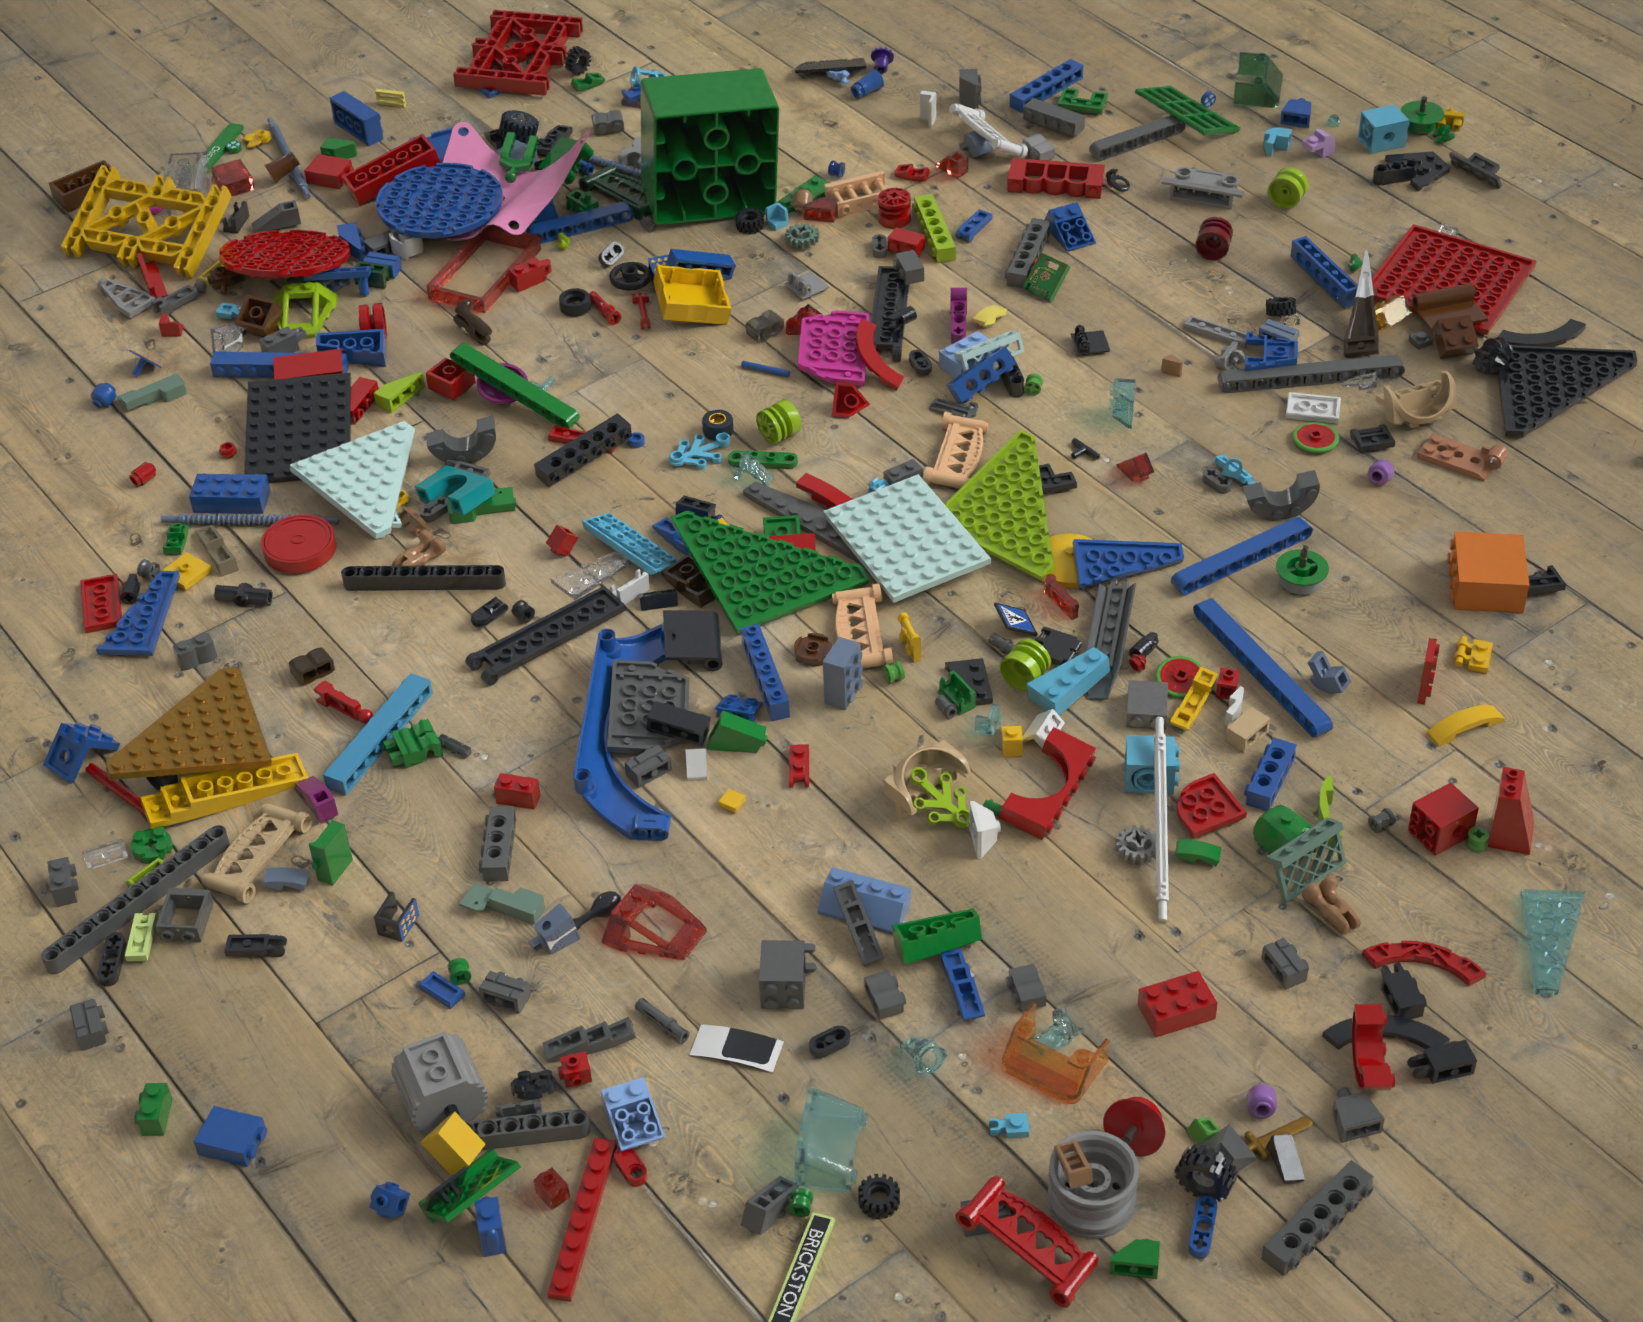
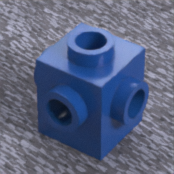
[369,1182,410,1218]

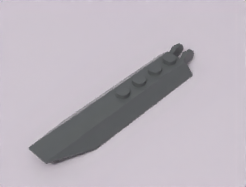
[1085,578,1136,699]

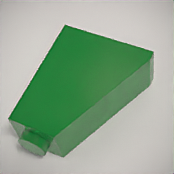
[706,711,768,753]

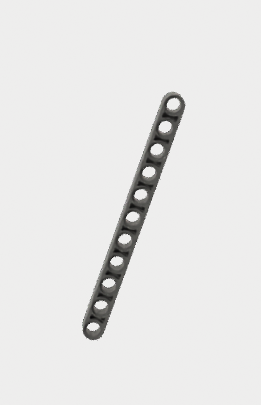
[1217,355,1405,393]
[41,825,230,975]

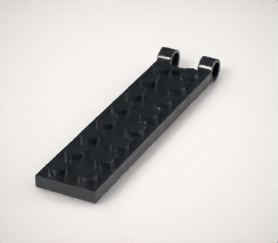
[871,266,910,361]
[465,586,626,686]

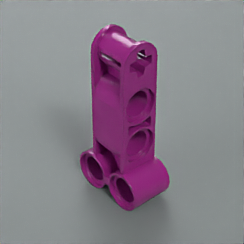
[950,288,967,344]

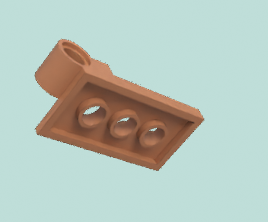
[1417,433,1508,481]

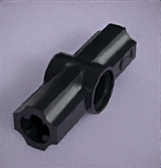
[214,583,273,607]

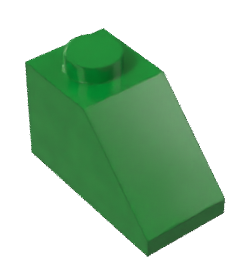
[320,138,358,159]
[1109,1239,1160,1279]

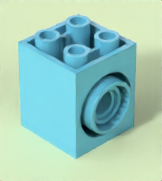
[1358,104,1409,154]
[1124,735,1180,794]

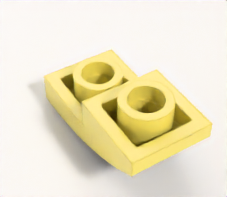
[972,305,1007,327]

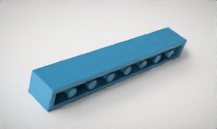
[323,673,433,795]

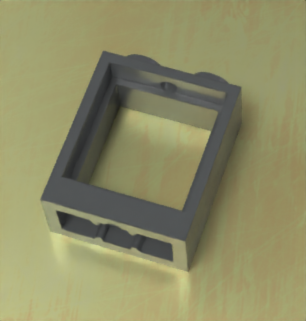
[156,888,214,942]

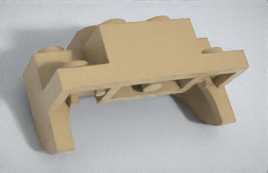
[1376,371,1457,428]
[884,740,971,820]

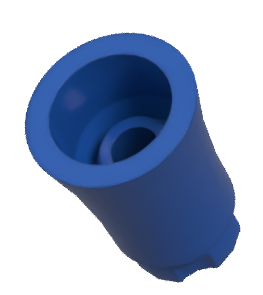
[850,69,884,98]

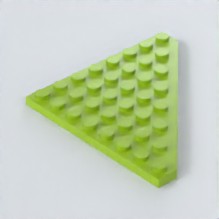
[945,429,1054,582]

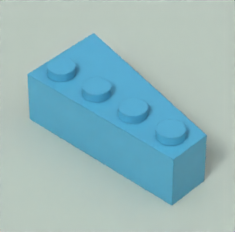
[1027,647,1110,716]

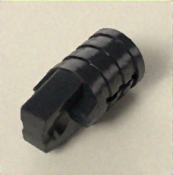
[120,574,141,605]
[1129,632,1159,658]

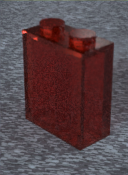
[211,159,255,196]

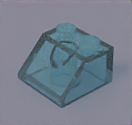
[1109,378,1136,429]

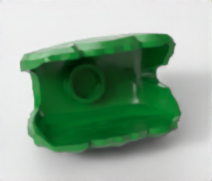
[1253,805,1319,867]

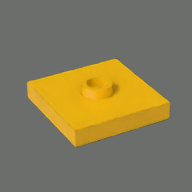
[161,552,213,591]

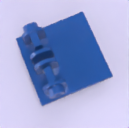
[715,694,763,722]

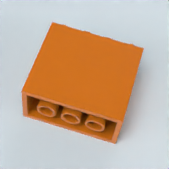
[1447,531,1529,613]

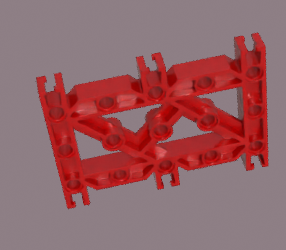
[453,9,584,96]

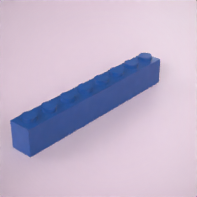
[210,351,349,378]

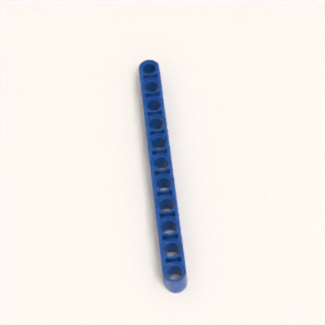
[1193,598,1333,738]

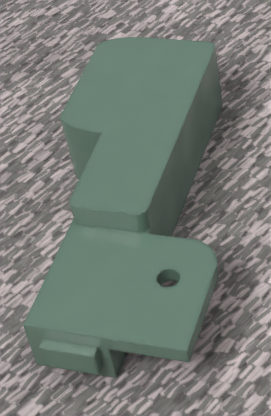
[117,373,187,411]
[459,883,545,925]

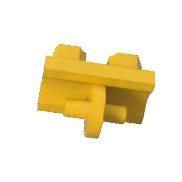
[1436,106,1465,131]

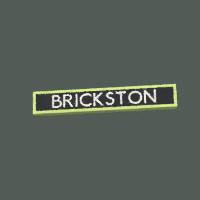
[768,1212,835,1322]

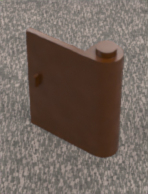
[1411,284,1488,332]

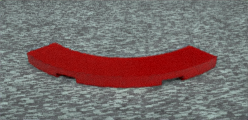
[856,318,904,390]
[1362,940,1487,987]

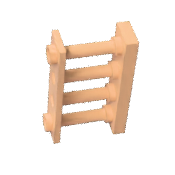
[824,171,886,217]

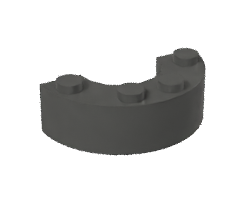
[426,415,496,463]
[1243,470,1320,521]

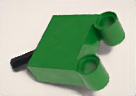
[534,137,594,185]

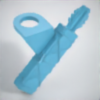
[1214,455,1256,485]

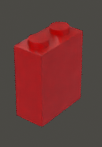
[304,154,354,189]

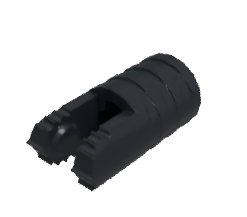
[887,306,917,331]

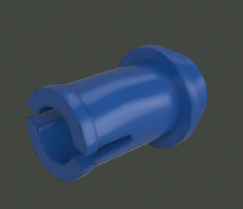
[576,159,594,175]

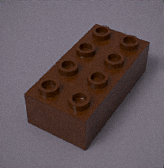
[49,160,111,212]

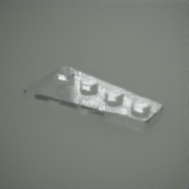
[550,551,631,600]

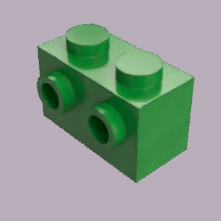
[134,1083,173,1136]

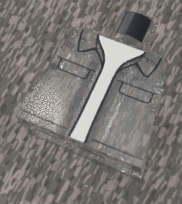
[211,323,247,354]

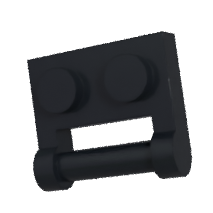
[1350,424,1395,452]

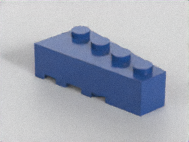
[316,329,386,367]

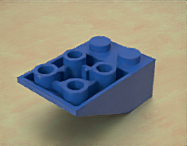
[1044,202,1096,252]

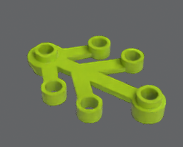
[910,767,969,829]

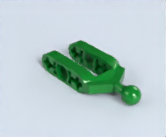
[499,132,539,183]

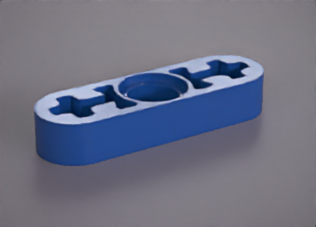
[1188,1195,1218,1259]

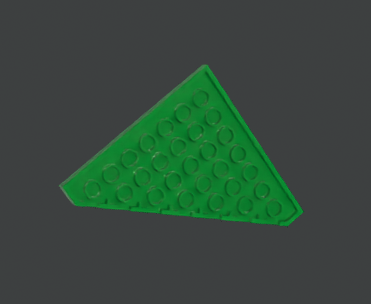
[670,511,870,635]

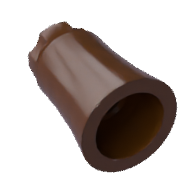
[264,151,300,184]

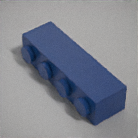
[666,249,736,279]

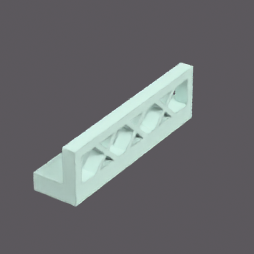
[954,331,1024,371]

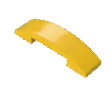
[1170,667,1219,731]
[1427,705,1505,747]

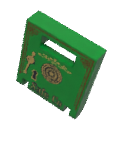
[1023,253,1071,302]

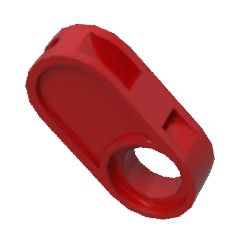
[614,1147,648,1187]

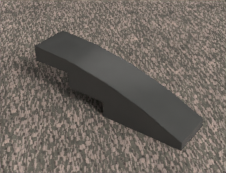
[833,880,884,965]
[543,1017,636,1062]

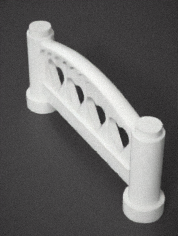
[949,103,1028,159]

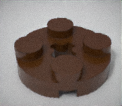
[794,633,832,666]

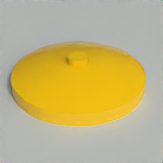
[1044,533,1093,588]

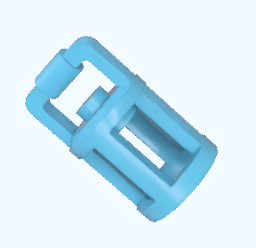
[630,66,667,87]

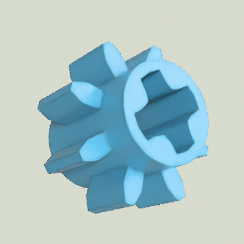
[868,477,889,493]

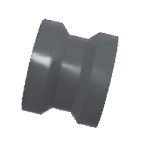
[137,559,160,580]

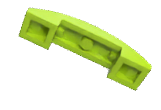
[1317,776,1342,845]

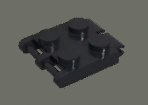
[1035,627,1082,666]

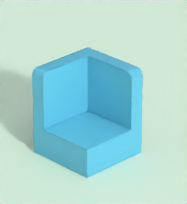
[765,202,788,231]

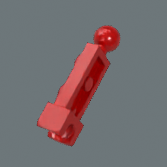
[314,681,373,724]

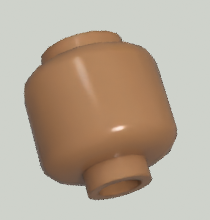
[791,189,813,214]

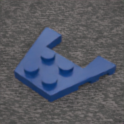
[1245,332,1298,371]

